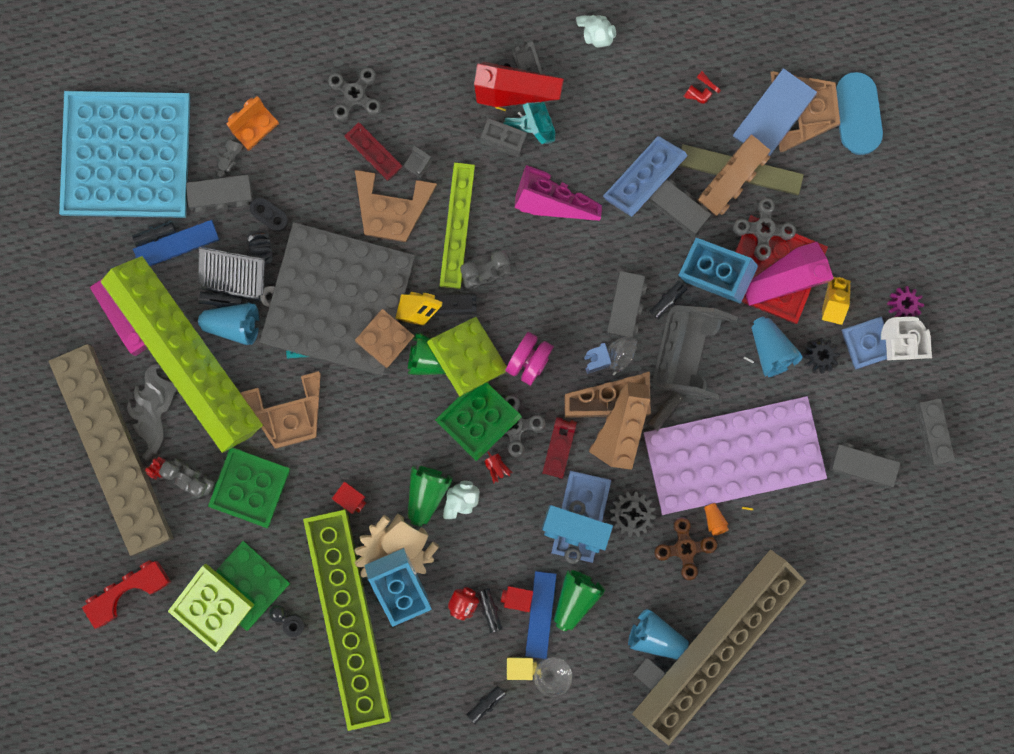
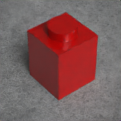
[332,482,366,514]
[501,586,533,612]

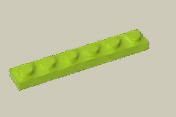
[440,163,475,289]

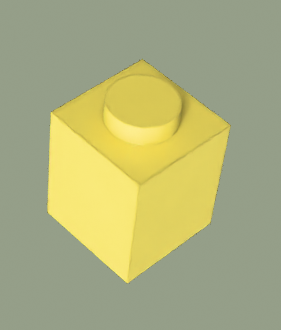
[507,657,537,680]

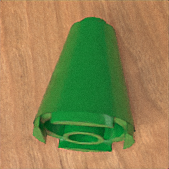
[408,333,446,375]
[407,465,453,527]
[554,570,605,631]

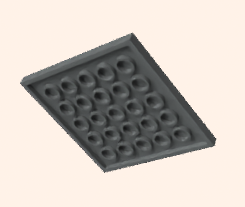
[260,222,415,376]

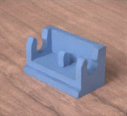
[584,343,611,374]

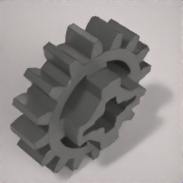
[610,491,656,537]

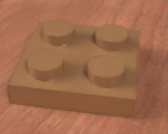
[355,309,414,369]

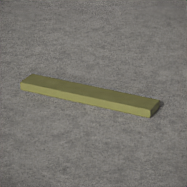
[679,144,804,196]

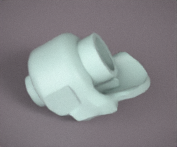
[576,15,616,47]
[443,481,480,519]

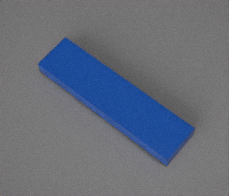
[133,220,219,266]
[525,571,556,659]

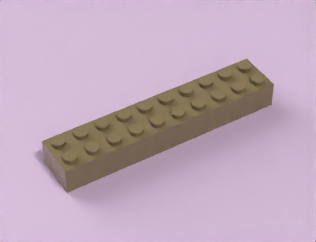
[49,344,174,556]
[632,550,806,746]

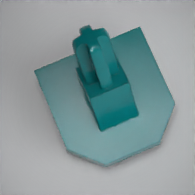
[504,102,555,144]

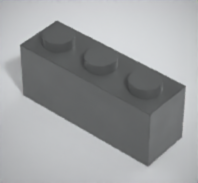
[186,175,254,214]
[647,177,711,237]
[606,271,647,340]
[915,398,955,466]
[829,442,900,488]

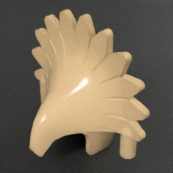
[355,513,439,577]

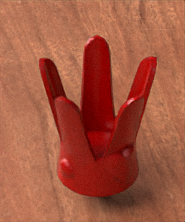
[484,452,513,484]

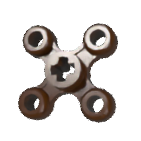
[654,517,717,580]

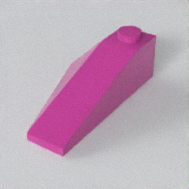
[514,165,602,221]
[745,242,834,306]
[90,279,147,356]

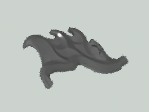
[127,364,177,461]

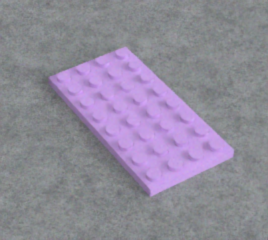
[643,396,827,515]

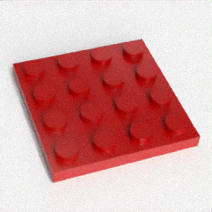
[735,215,828,324]

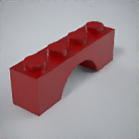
[81,560,172,629]

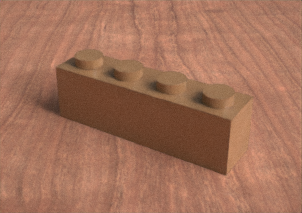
[697,134,771,216]
[564,372,651,418]
[589,382,650,470]

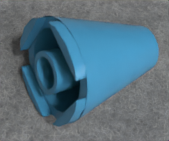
[198,303,259,345]
[751,317,803,377]
[628,609,689,660]

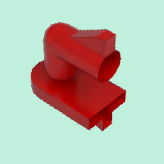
[683,71,721,104]

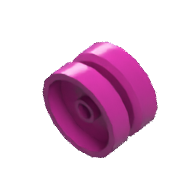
[505,331,554,386]

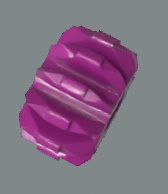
[887,286,924,317]

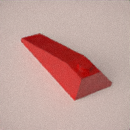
[474,62,564,107]

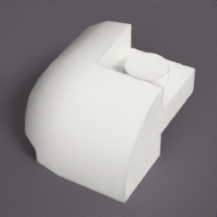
[881,317,932,360]

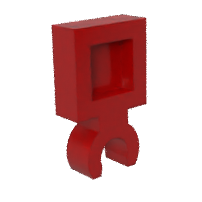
[145,457,166,479]

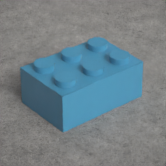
[678,238,758,304]
[541,505,613,553]
[364,548,432,627]

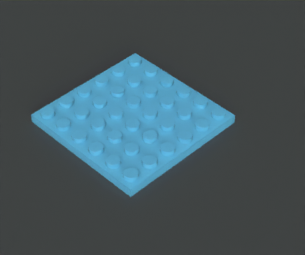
[59,91,190,218]

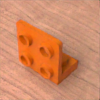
[226,96,279,151]

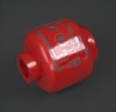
[448,587,479,620]

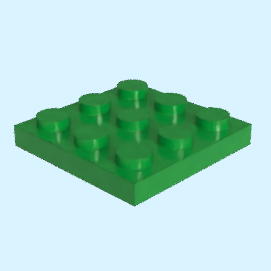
[435,383,522,461]
[208,448,291,528]
[216,541,291,631]

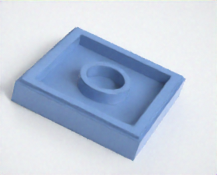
[841,316,887,370]

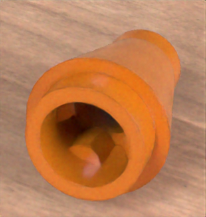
[704,503,729,536]

